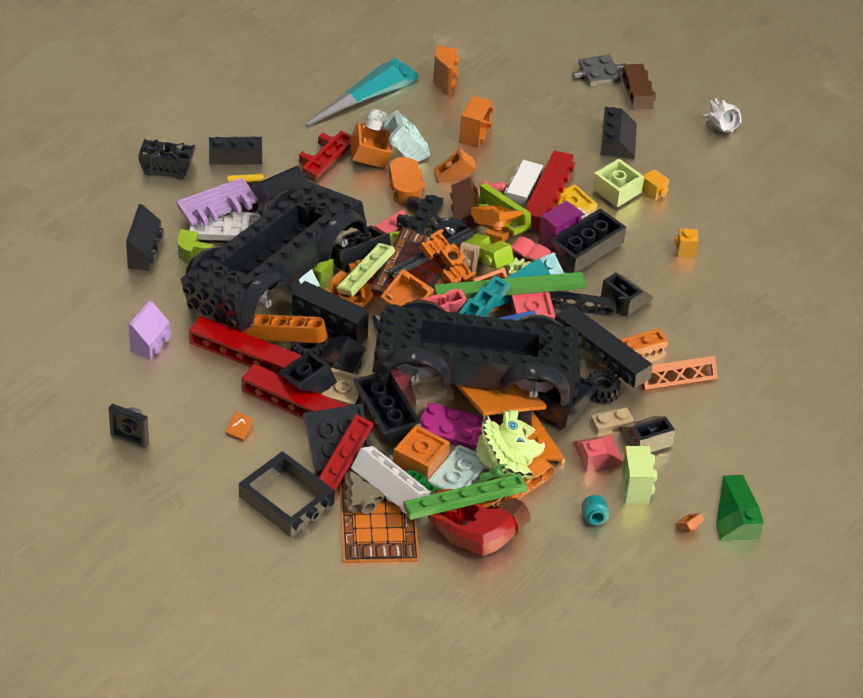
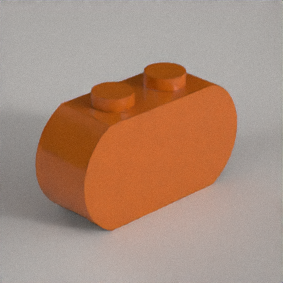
[389,157,425,205]

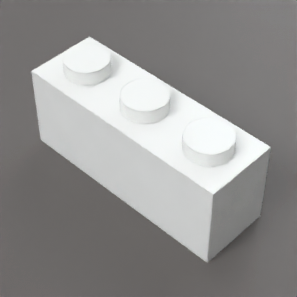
[504,160,543,209]

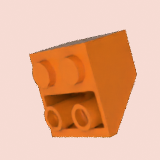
[433,46,460,95]

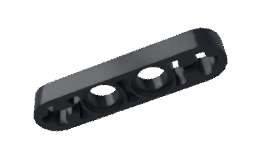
[549,291,617,316]

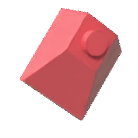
[573,434,623,473]

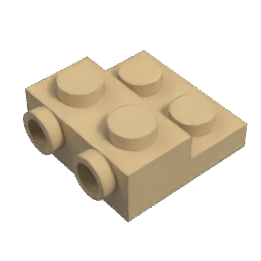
[410,373,454,405]

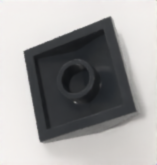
[320,336,366,374]

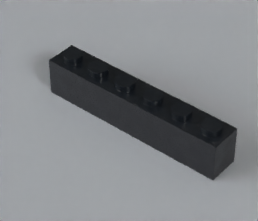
[555,304,653,389]

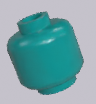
[581,495,609,525]

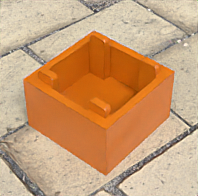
[459,96,494,148]
[350,122,393,169]
[380,269,434,309]
[393,425,450,483]

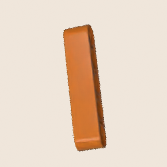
[238,314,328,343]
[479,455,555,509]

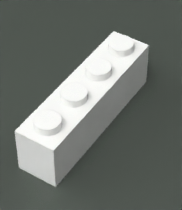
[351,446,431,514]

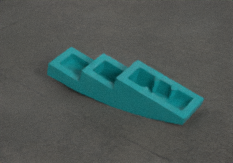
[459,275,511,317]

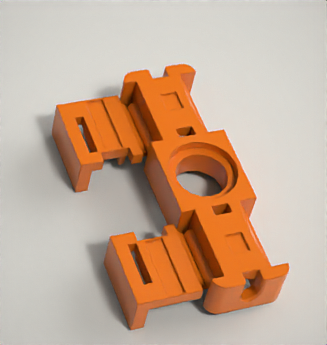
[419,229,476,284]

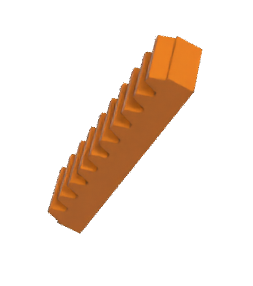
[596,328,668,369]

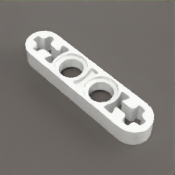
[365,109,387,130]

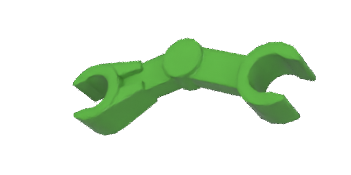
[476,463,511,484]

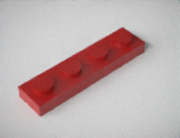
[319,414,374,491]

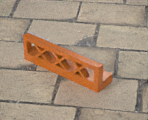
[643,356,718,390]

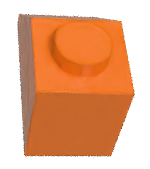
[434,148,477,182]

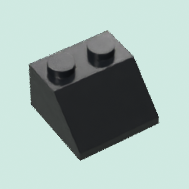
[278,350,337,393]

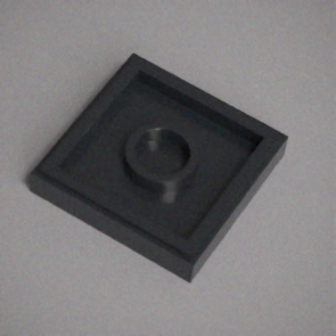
[108,403,149,448]

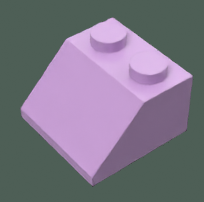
[129,301,171,359]

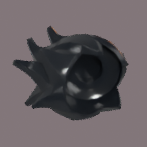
[428,214,467,239]

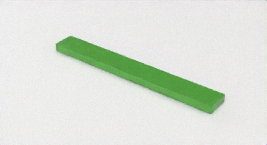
[434,272,586,299]

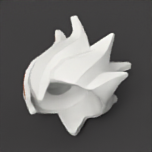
[703,98,741,133]

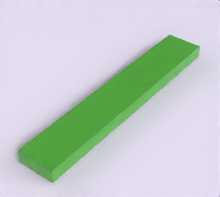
[403,473,527,520]

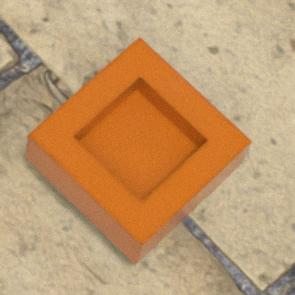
[675,513,704,532]

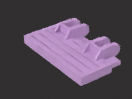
[177,177,257,226]

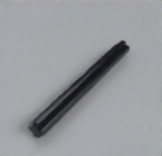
[388,227,474,278]

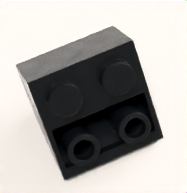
[601,272,653,316]
[619,416,675,452]

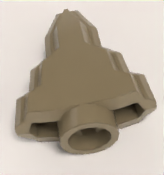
[345,471,385,514]

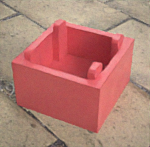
[510,292,555,319]

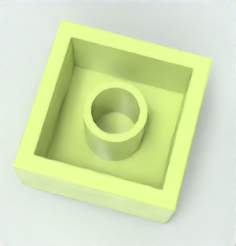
[592,159,644,207]
[621,446,657,503]

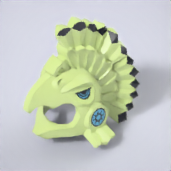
[476,409,545,479]

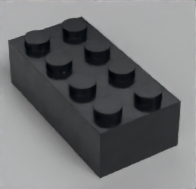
[549,208,626,273]
[292,280,369,344]

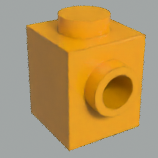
[642,169,669,200]
[674,228,699,258]

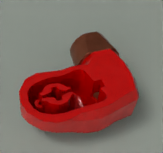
[427,489,531,556]

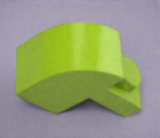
[177,229,213,264]

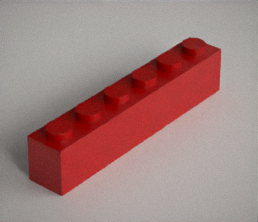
[525,150,576,231]
[189,316,302,374]
[241,364,349,420]

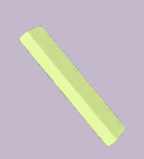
[336,243,395,297]

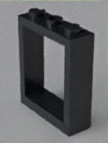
[239,451,335,537]

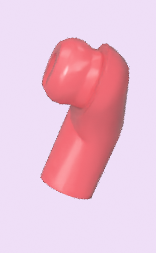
[481,180,508,193]

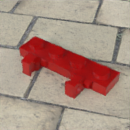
[298,131,351,180]

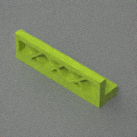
[478,183,531,236]

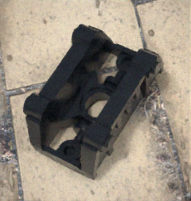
[138,139,195,180]

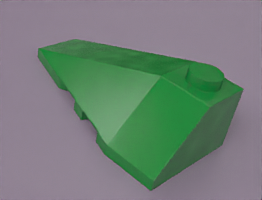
[716,474,764,541]

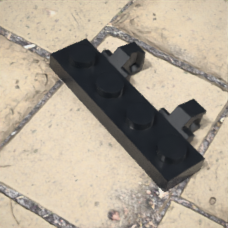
[396,195,444,234]

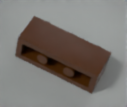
[622,64,656,109]
[450,178,480,229]

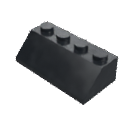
[353,372,421,443]

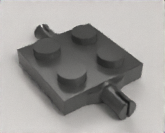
[572,54,626,87]

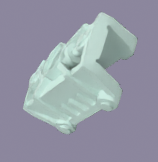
[383,110,430,162]

